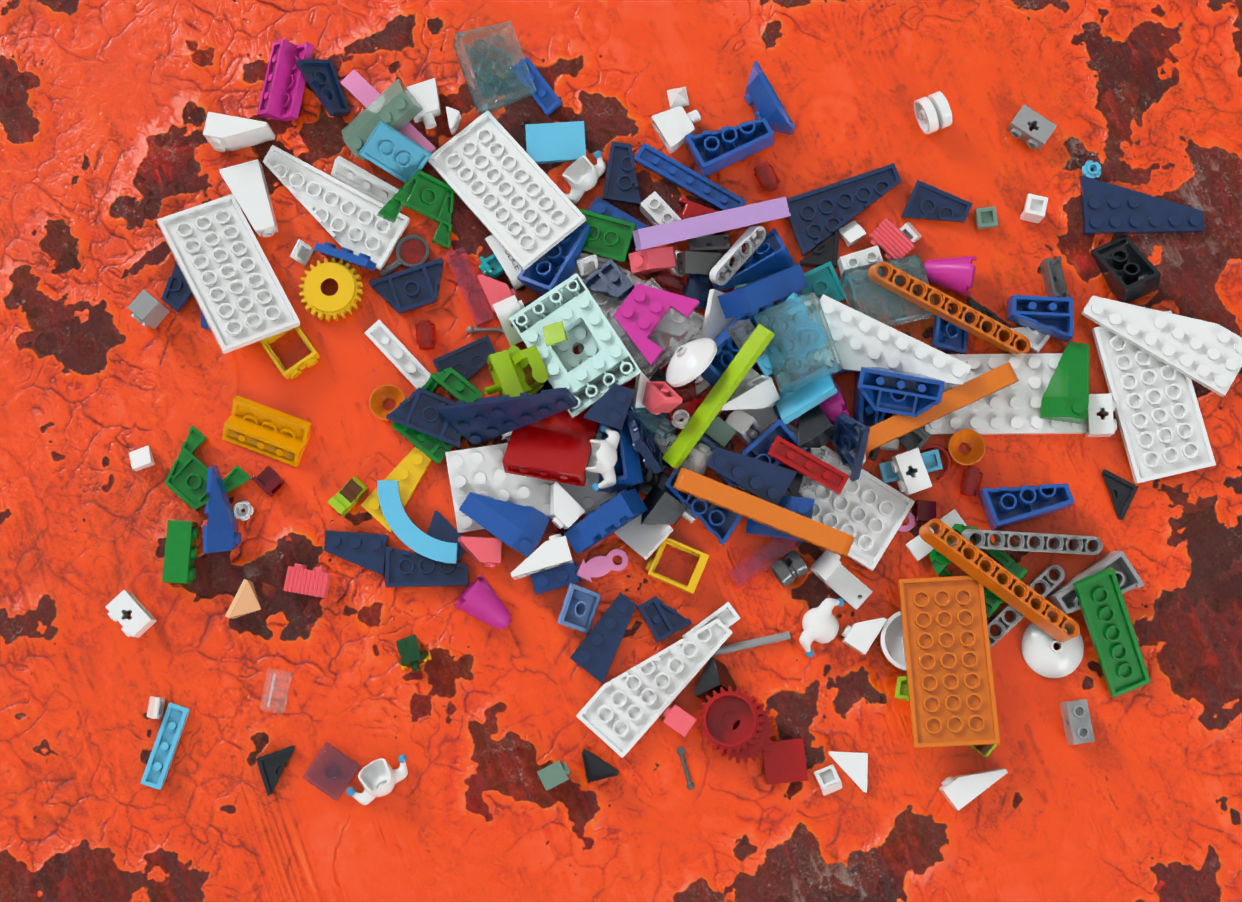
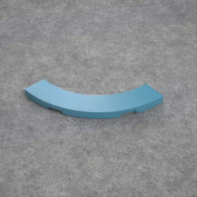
[377,480,458,564]

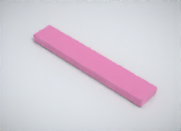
[340,69,437,154]

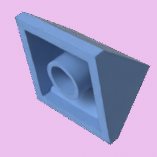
[557,583,601,634]

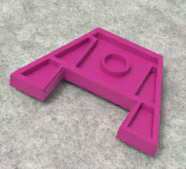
[614,283,699,367]

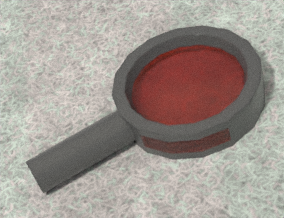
[379,234,430,277]

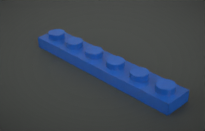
[634,143,746,211]

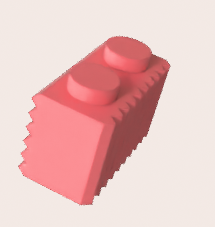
[869,218,916,264]
[283,563,332,599]

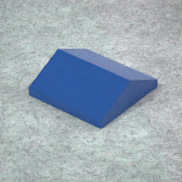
[932,308,969,354]

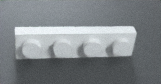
[331,156,403,211]
[365,320,431,389]

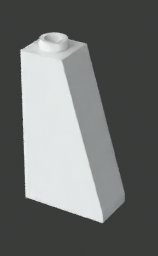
[219,159,279,237]

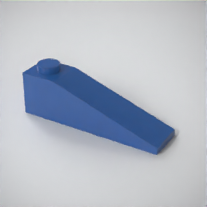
[713,229,795,291]
[203,465,241,553]

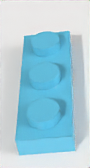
[878,449,943,483]

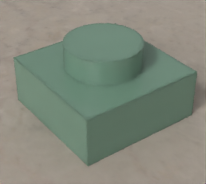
[974,206,998,230]

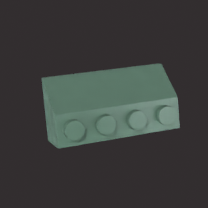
[341,79,423,161]

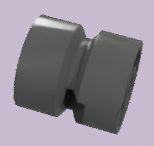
[770,550,809,588]

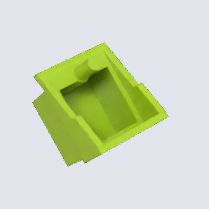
[483,350,544,397]

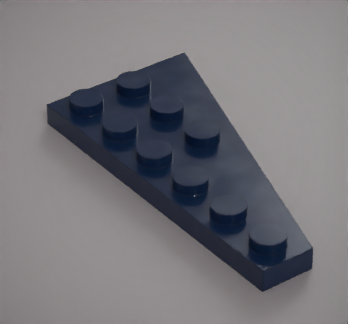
[787,163,901,257]
[1080,175,1205,235]
[438,387,577,446]

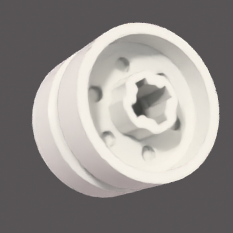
[914,91,952,135]

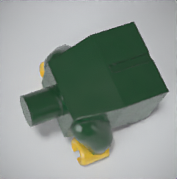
[396,635,432,673]

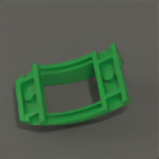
[391,367,482,464]
[929,524,1028,618]

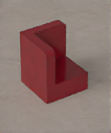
[251,466,286,497]

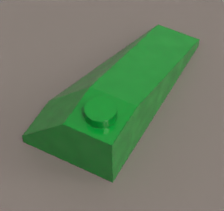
[1039,342,1089,424]

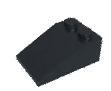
[1091,235,1161,303]

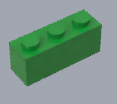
[162,520,200,584]

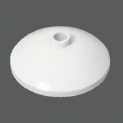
[666,338,717,387]
[880,611,906,671]
[1021,616,1084,678]

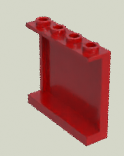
[502,410,600,487]

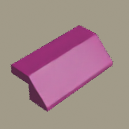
[257,39,314,121]

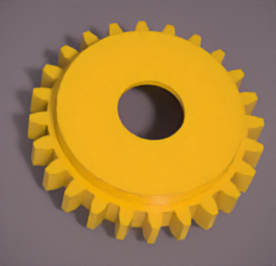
[299,258,364,322]

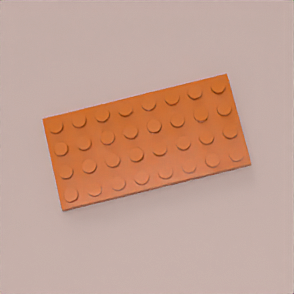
[898,576,1000,748]

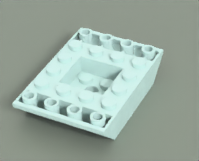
[509,273,641,418]

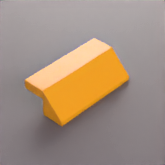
[222,395,312,467]

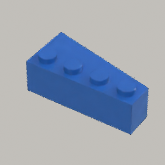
[564,488,648,555]

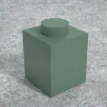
[704,416,737,449]
[537,760,571,791]

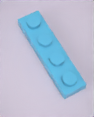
[140,702,191,790]

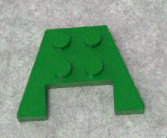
[377,170,454,250]
[164,425,251,511]

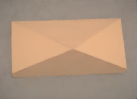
[225,579,261,619]

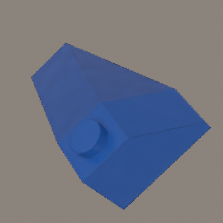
[517,223,591,296]
[459,492,551,558]

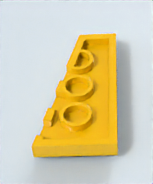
[361,447,431,533]

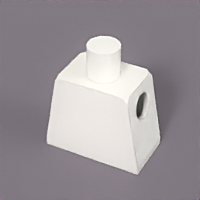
[406,78,441,129]
[651,106,701,154]

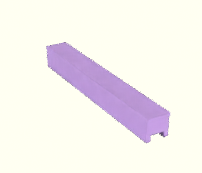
[632,197,791,251]

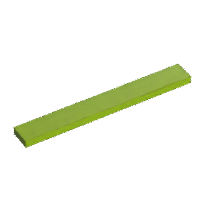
[662,324,775,470]

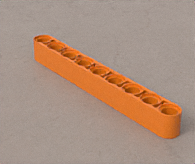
[868,262,1031,355]
[865,362,1019,453]
[673,468,855,557]
[919,518,1080,642]

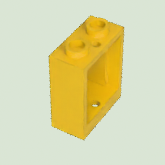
[260,326,321,380]
[646,537,709,595]

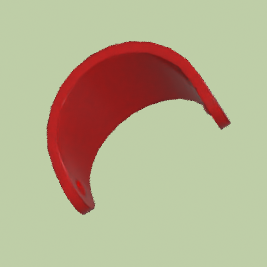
[919,444,952,480]

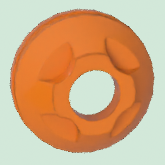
[369,384,406,421]
[947,429,986,466]

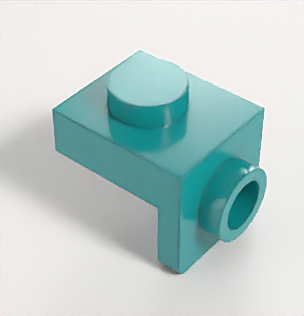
[479,254,505,279]

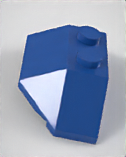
[744,61,795,135]
[858,367,945,417]

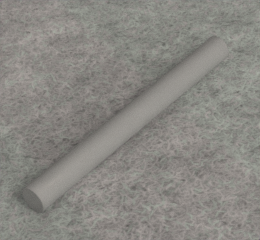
[712,631,791,657]

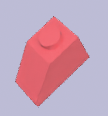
[629,247,678,276]
[477,274,518,316]
[642,381,683,415]
[458,536,502,568]
[662,704,697,737]

